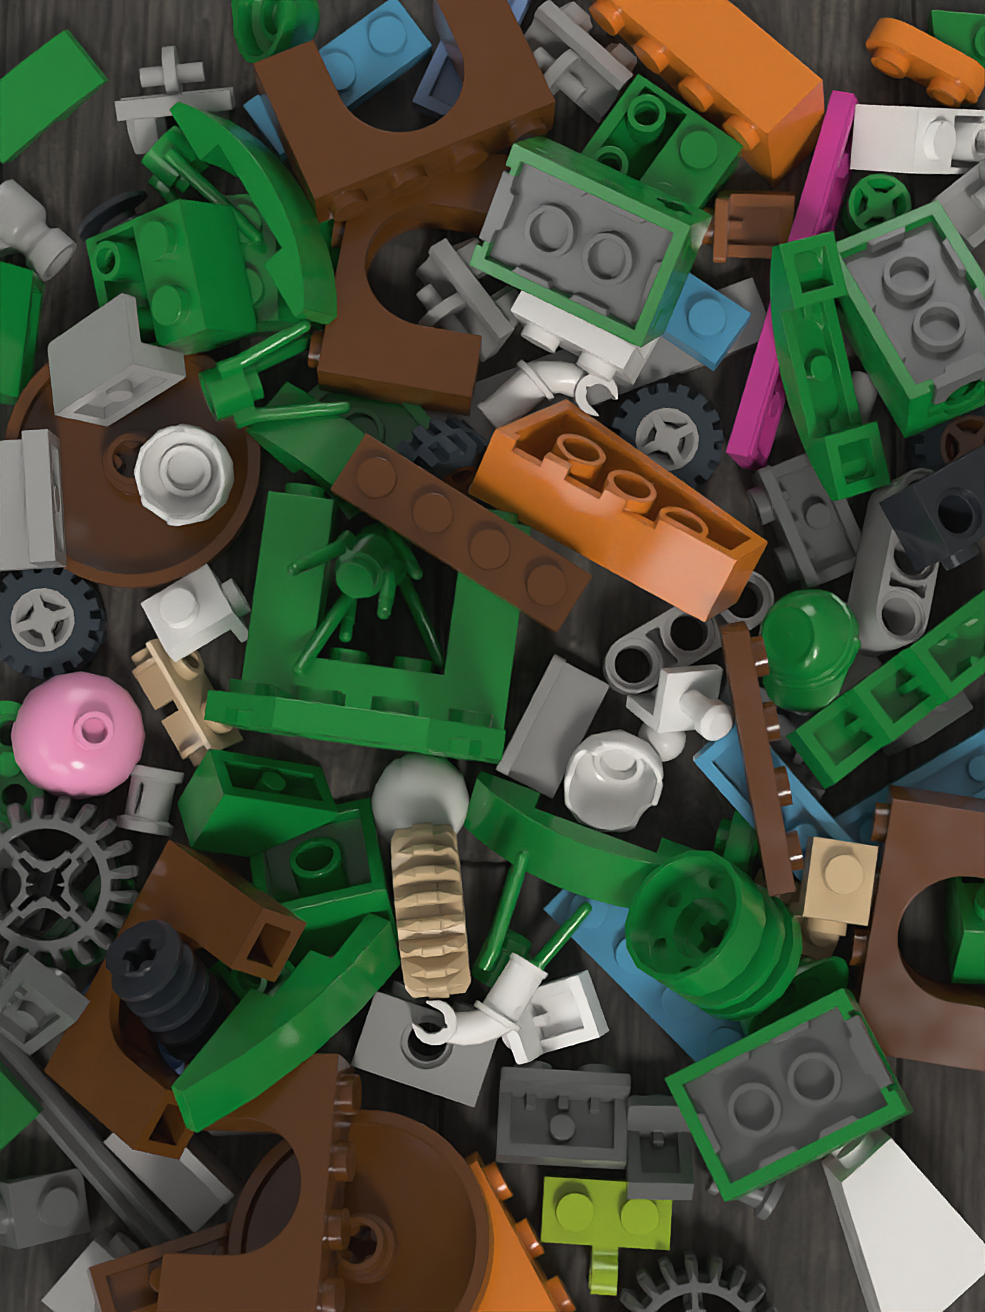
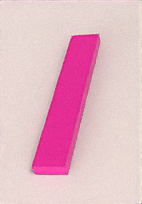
[726,90,859,471]

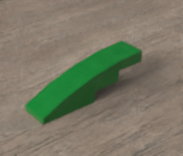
[786,588,985,789]
[171,913,401,1133]

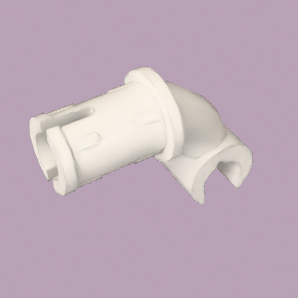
[477,359,618,429]
[412,952,548,1046]

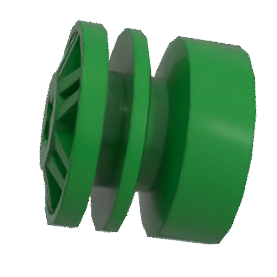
[625,850,803,1021]

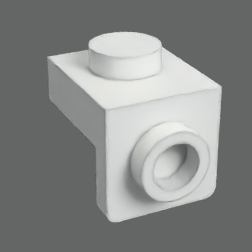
[141,564,251,662]
[501,970,609,1065]

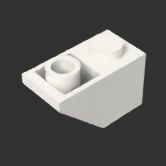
[850,104,985,174]

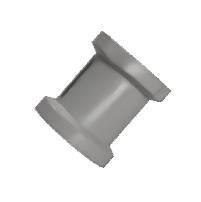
[116,764,184,836]

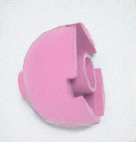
[11,671,145,801]

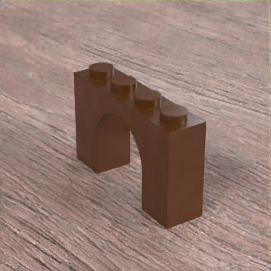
[253,0,556,224]
[308,153,511,417]
[845,784,985,1072]
[44,840,307,1160]
[156,1053,362,1312]

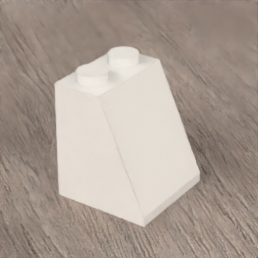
[822,1129,985,1312]

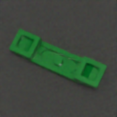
[169,101,337,325]
[770,231,891,501]
[463,771,698,908]

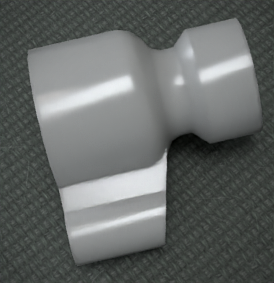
[0,179,77,281]

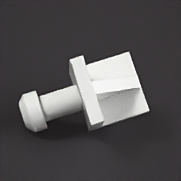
[626,664,734,762]

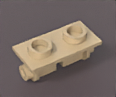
[131,638,244,767]

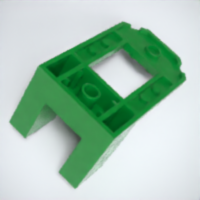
[204,483,531,764]

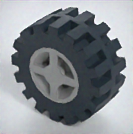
[610,383,724,491]
[0,567,108,679]

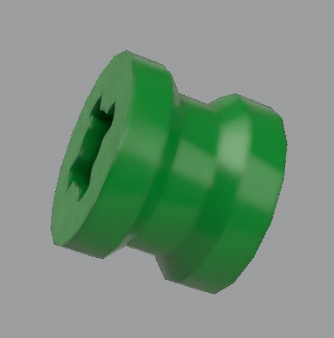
[841,173,912,237]

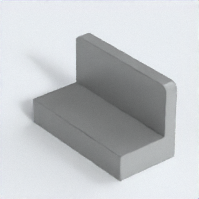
[48,293,186,427]
[0,429,67,571]
[496,654,610,799]
[103,1133,243,1233]

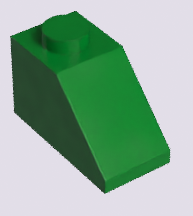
[177,748,338,857]

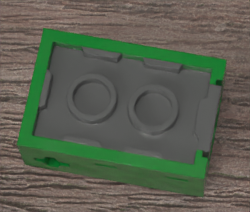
[469,135,713,348]
[834,200,985,439]
[664,988,914,1202]

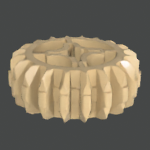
[391,822,471,1000]

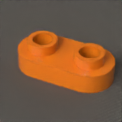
[865,18,985,108]

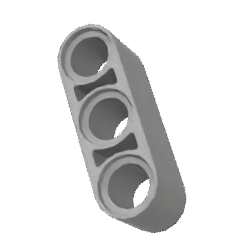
[847,468,945,657]
[602,571,774,695]

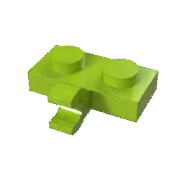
[540,1174,672,1296]

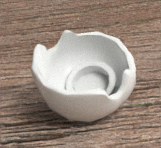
[134,424,234,526]
[564,729,664,832]
[371,752,470,844]

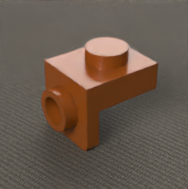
[702,189,796,263]

